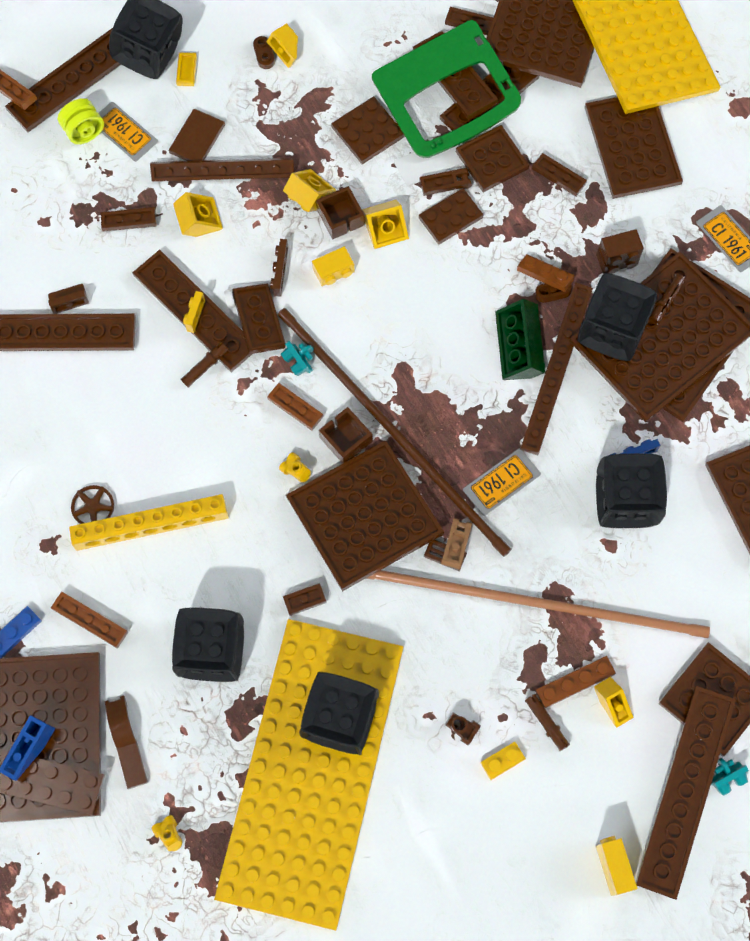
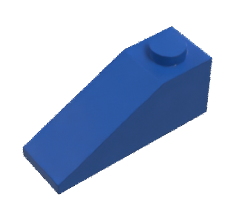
[0,715,55,781]

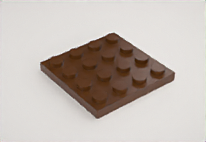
[658,642,750,757]

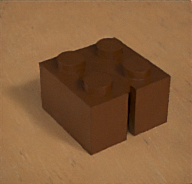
[316,186,365,240]
[596,229,644,274]
[318,407,373,464]

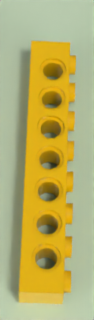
[69,494,229,551]

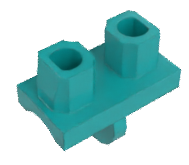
[280,341,314,376]
[711,758,749,796]

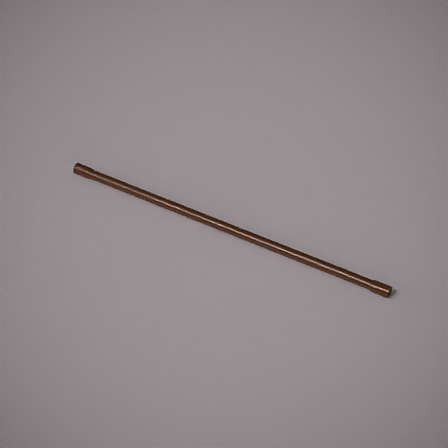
[278,308,512,557]

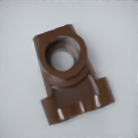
[445,712,481,746]

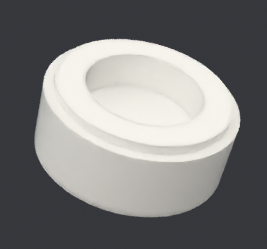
[224,289,235,309]

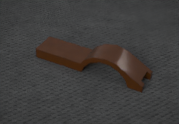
[104,695,148,789]

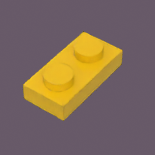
[183,291,205,333]
[480,742,526,781]

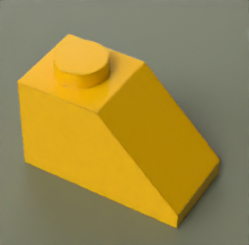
[266,23,298,69]
[594,677,634,728]

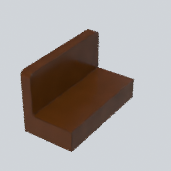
[48,284,89,314]

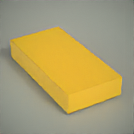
[176,52,197,86]

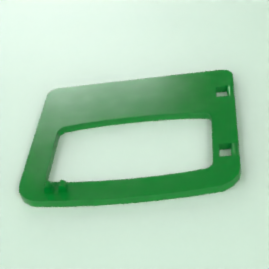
[372,20,521,158]

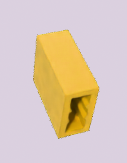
[596,836,638,896]

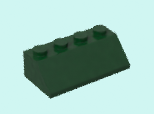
[495,299,546,380]

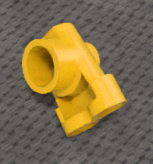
[279,452,311,482]
[151,815,182,851]

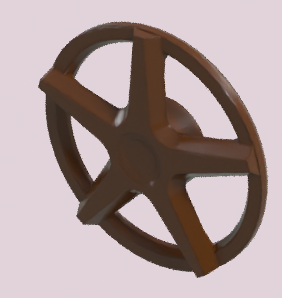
[71,485,114,524]

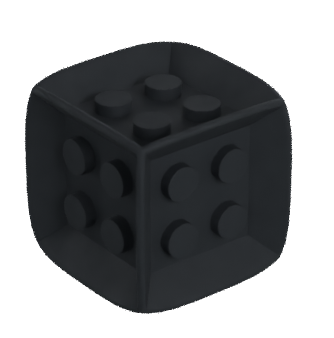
[109,0,183,79]
[578,273,657,361]
[596,453,667,528]
[172,607,244,682]
[299,672,379,755]

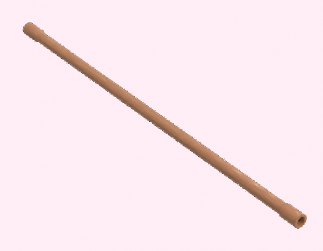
[366,570,710,638]

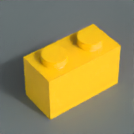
[312,246,355,286]

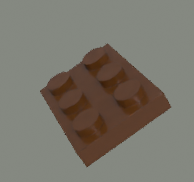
[419,188,484,245]

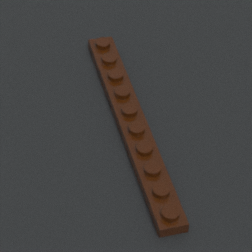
[520,283,593,455]

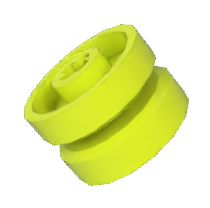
[57,98,104,144]

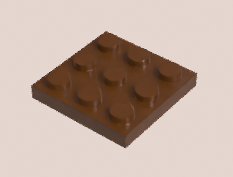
[331,96,405,164]
[455,125,529,193]

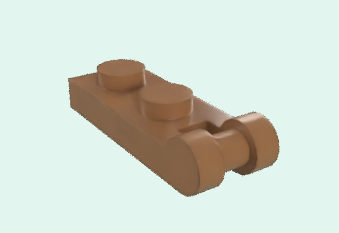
[441,518,472,569]

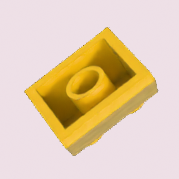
[283,169,337,212]
[173,192,223,237]
[362,199,409,249]

